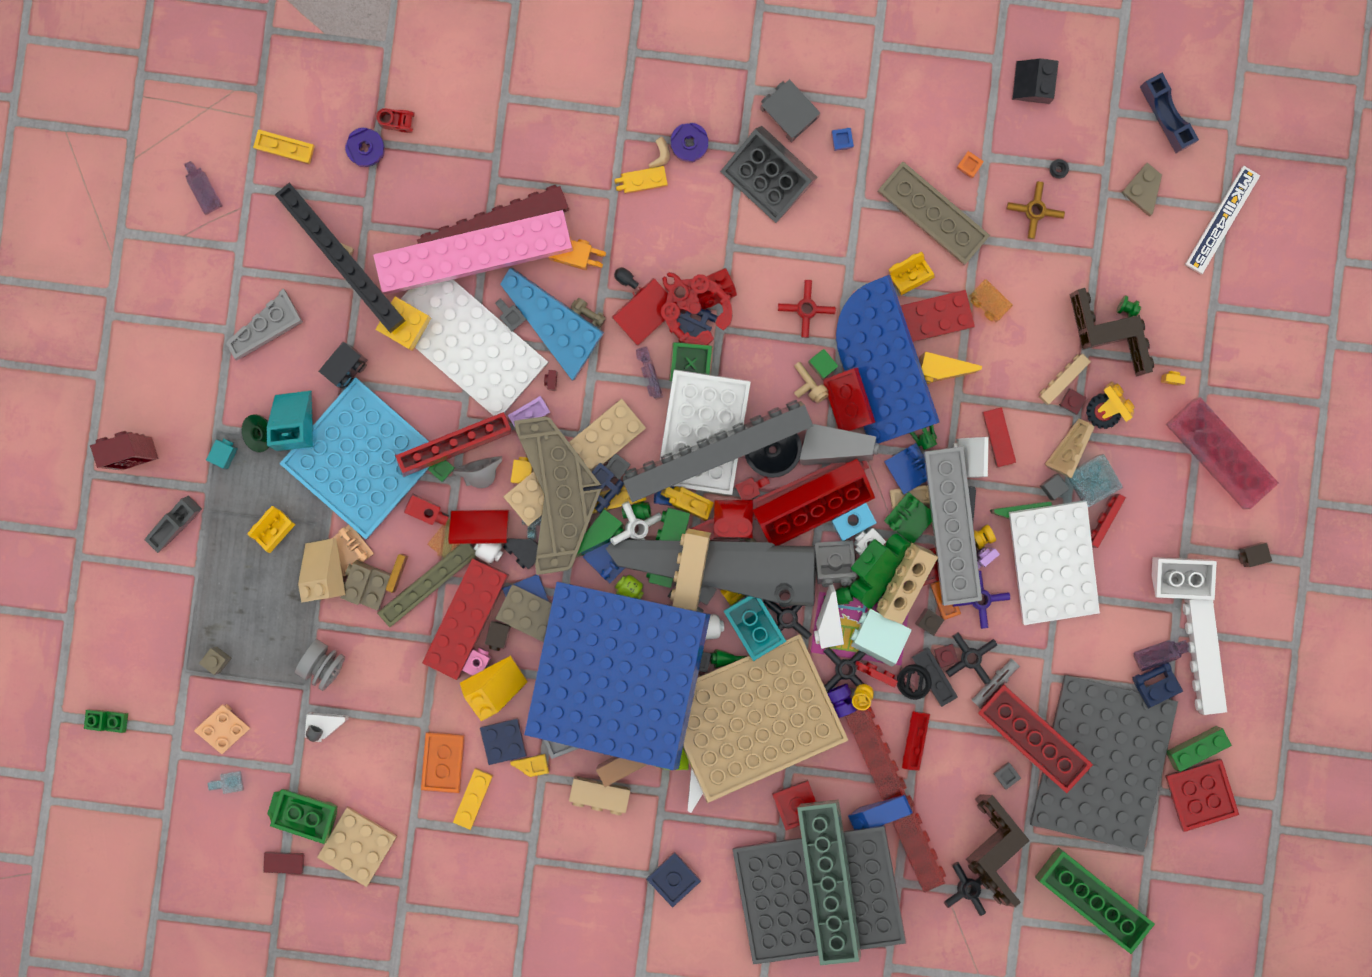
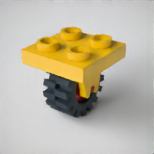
[1086,381,1135,429]

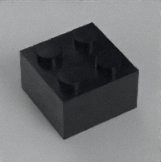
[318,342,368,389]

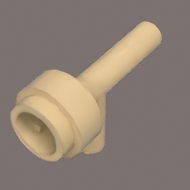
[794,362,829,404]

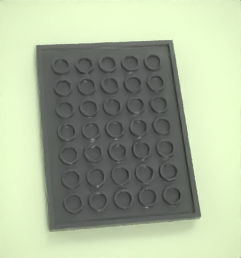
[1030,675,1178,852]
[732,825,906,964]

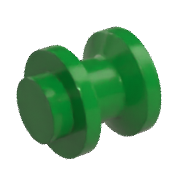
[1117,295,1141,318]

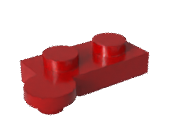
[855,661,898,688]

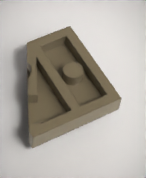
[1122,163,1162,216]

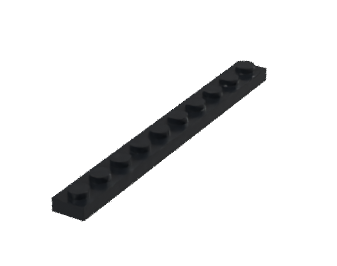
[275,182,405,333]

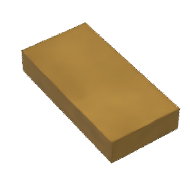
[386,554,408,593]

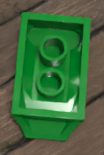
[267,789,338,844]

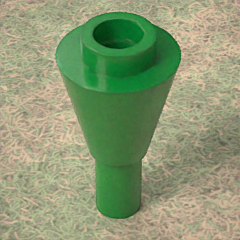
[710,649,746,668]

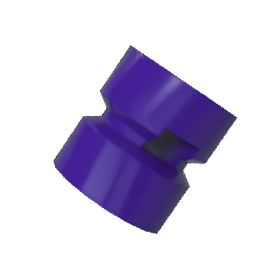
[827,684,858,718]

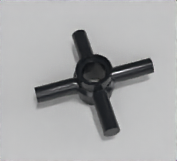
[763,600,812,639]
[946,632,997,684]
[823,647,866,692]
[944,862,986,916]

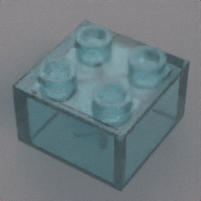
[1068,454,1123,507]

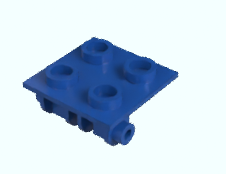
[884,443,927,495]
[583,542,625,583]

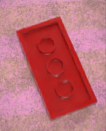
[900,290,975,342]

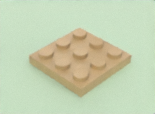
[317,807,397,887]

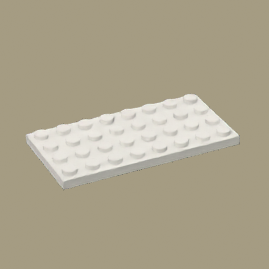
[401,280,549,416]

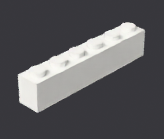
[1183,599,1227,715]

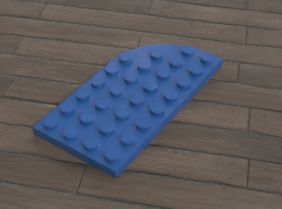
[836,275,940,443]

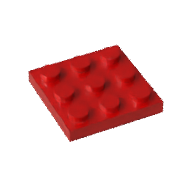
[1165,759,1239,832]

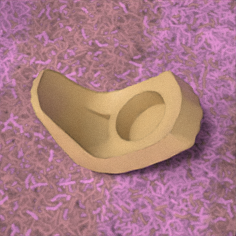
[649,136,670,168]

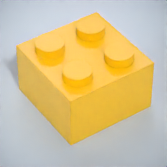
[375,296,432,351]

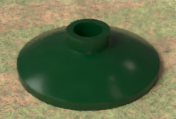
[241,414,269,452]

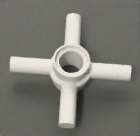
[610,501,662,545]

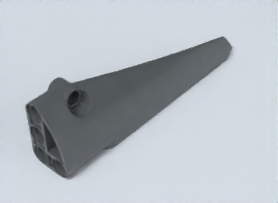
[606,540,816,607]

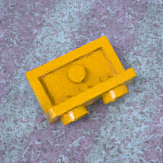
[889,252,935,295]
[247,506,296,553]

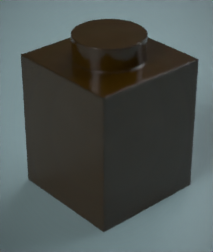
[1238,542,1272,567]
[915,608,944,636]
[485,621,511,651]

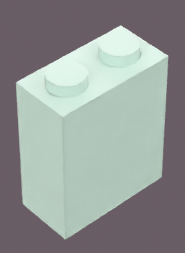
[850,609,911,667]

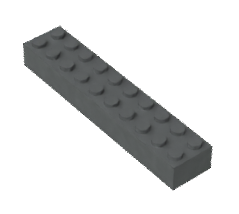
[623,400,813,502]

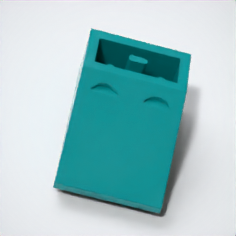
[267,391,313,451]

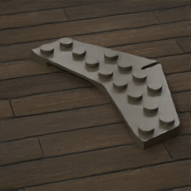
[514,416,601,575]

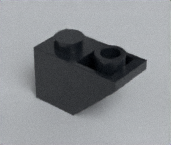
[503,538,538,569]

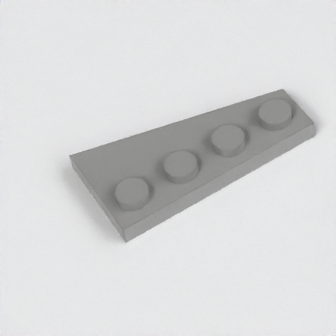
[226,289,303,360]

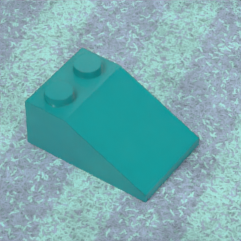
[723,596,786,661]

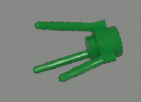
[910,425,937,450]

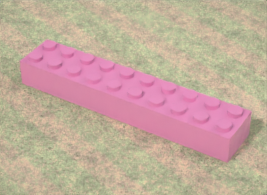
[373,210,573,295]

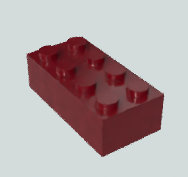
[90,431,159,470]

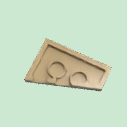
[1045,419,1094,478]

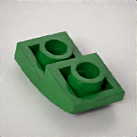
[84,710,128,733]

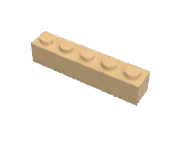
[1039,354,1091,405]

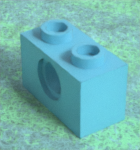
[831,503,877,541]

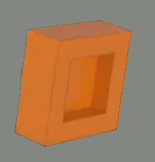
[957,151,984,178]

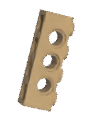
[876,543,938,624]

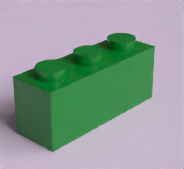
[1166,726,1232,772]

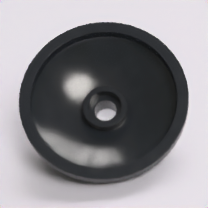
[745,433,802,478]

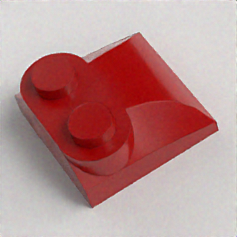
[714,500,753,539]

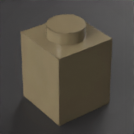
[199,647,232,675]

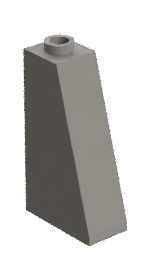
[800,424,879,465]

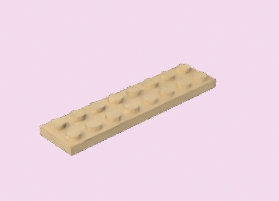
[503,399,646,526]

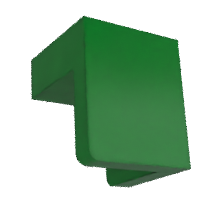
[808,349,838,380]

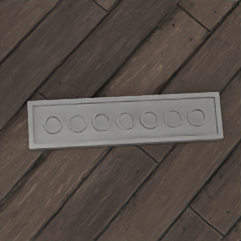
[924,446,982,606]

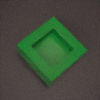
[428,460,455,482]

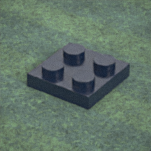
[480,718,527,765]
[646,852,701,908]

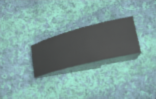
[144,496,202,553]

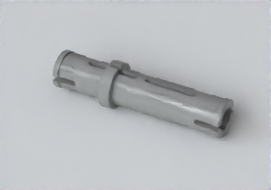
[971,658,1020,708]

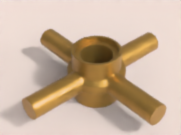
[1006,181,1065,240]

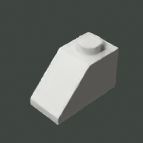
[305,712,349,742]

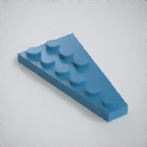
[500,268,604,381]

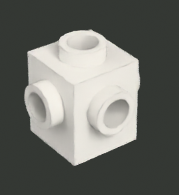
[853,528,886,555]

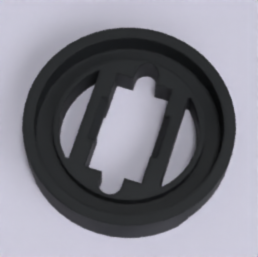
[897,664,932,700]

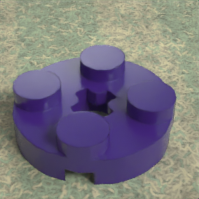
[671,123,708,163]
[345,127,385,167]

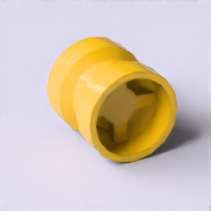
[974,524,996,550]
[852,684,874,710]

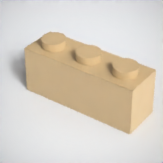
[569,776,631,815]

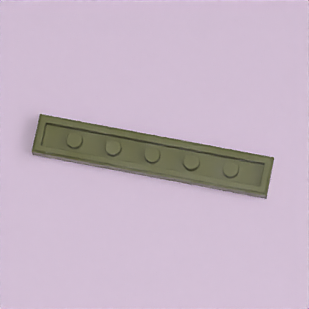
[377,544,476,627]

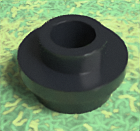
[1049,159,1069,179]

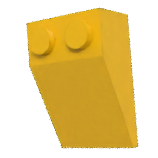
[919,352,982,384]
[460,655,528,721]

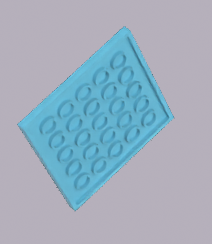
[279,377,430,539]

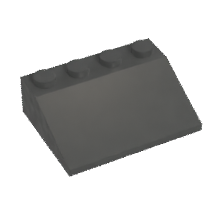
[720,126,818,223]

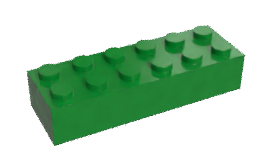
[1035,847,1155,954]

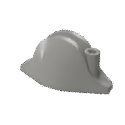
[453,456,502,488]

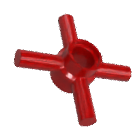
[778,280,836,338]

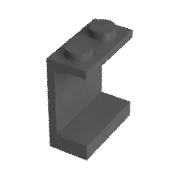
[761,79,820,143]

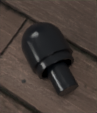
[614,267,639,290]

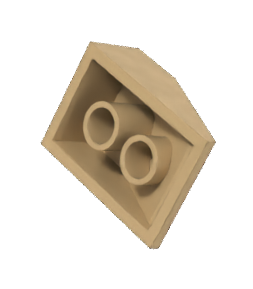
[298,538,345,603]

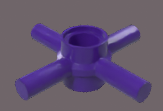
[953,570,1010,629]

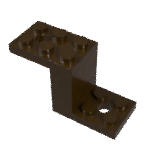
[1069,288,1154,377]
[966,794,1030,907]

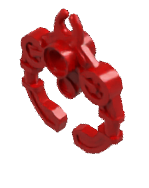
[661,272,733,345]

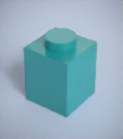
[206,438,238,469]

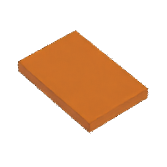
[421,732,465,793]

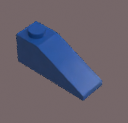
[848,795,913,830]

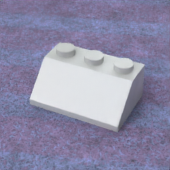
[1152,557,1217,600]

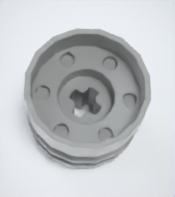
[295,639,345,691]

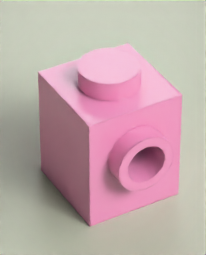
[462,647,492,676]

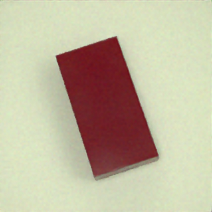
[263,852,304,874]

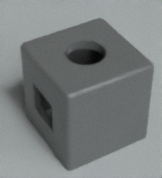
[1040,474,1069,501]

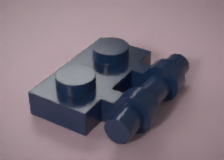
[677,308,718,337]
[583,463,624,513]

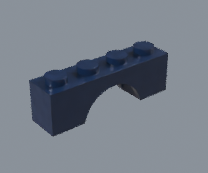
[1140,72,1199,153]

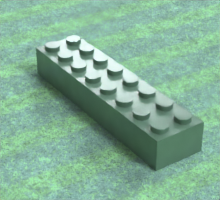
[797,799,861,965]

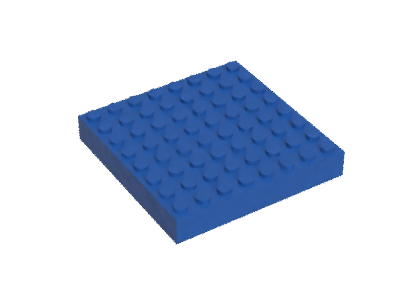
[524,582,711,770]

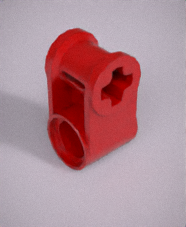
[376,108,415,133]

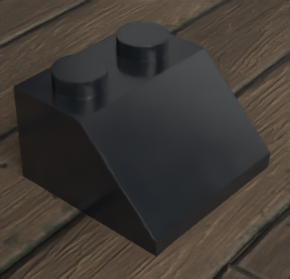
[1012,58,1059,104]

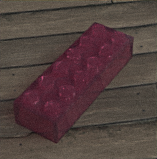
[1166,397,1279,509]

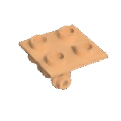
[331,525,374,577]
[194,704,250,754]

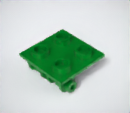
[884,492,932,543]

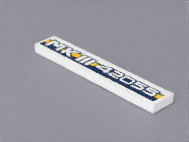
[1185,166,1260,274]

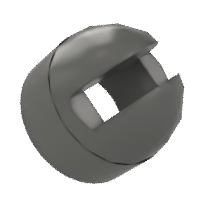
[306,725,323,742]

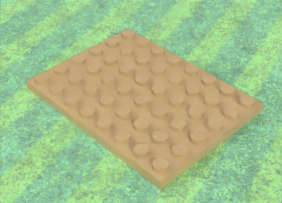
[683,634,848,803]

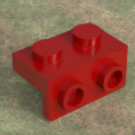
[698,268,737,309]

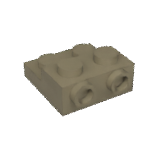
[340,560,391,611]

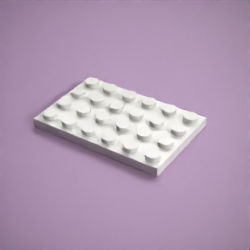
[660,369,751,495]
[1009,500,1100,625]

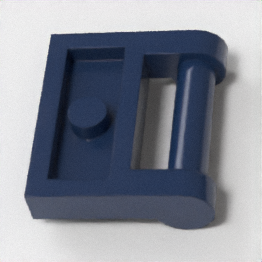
[1132,661,1183,709]

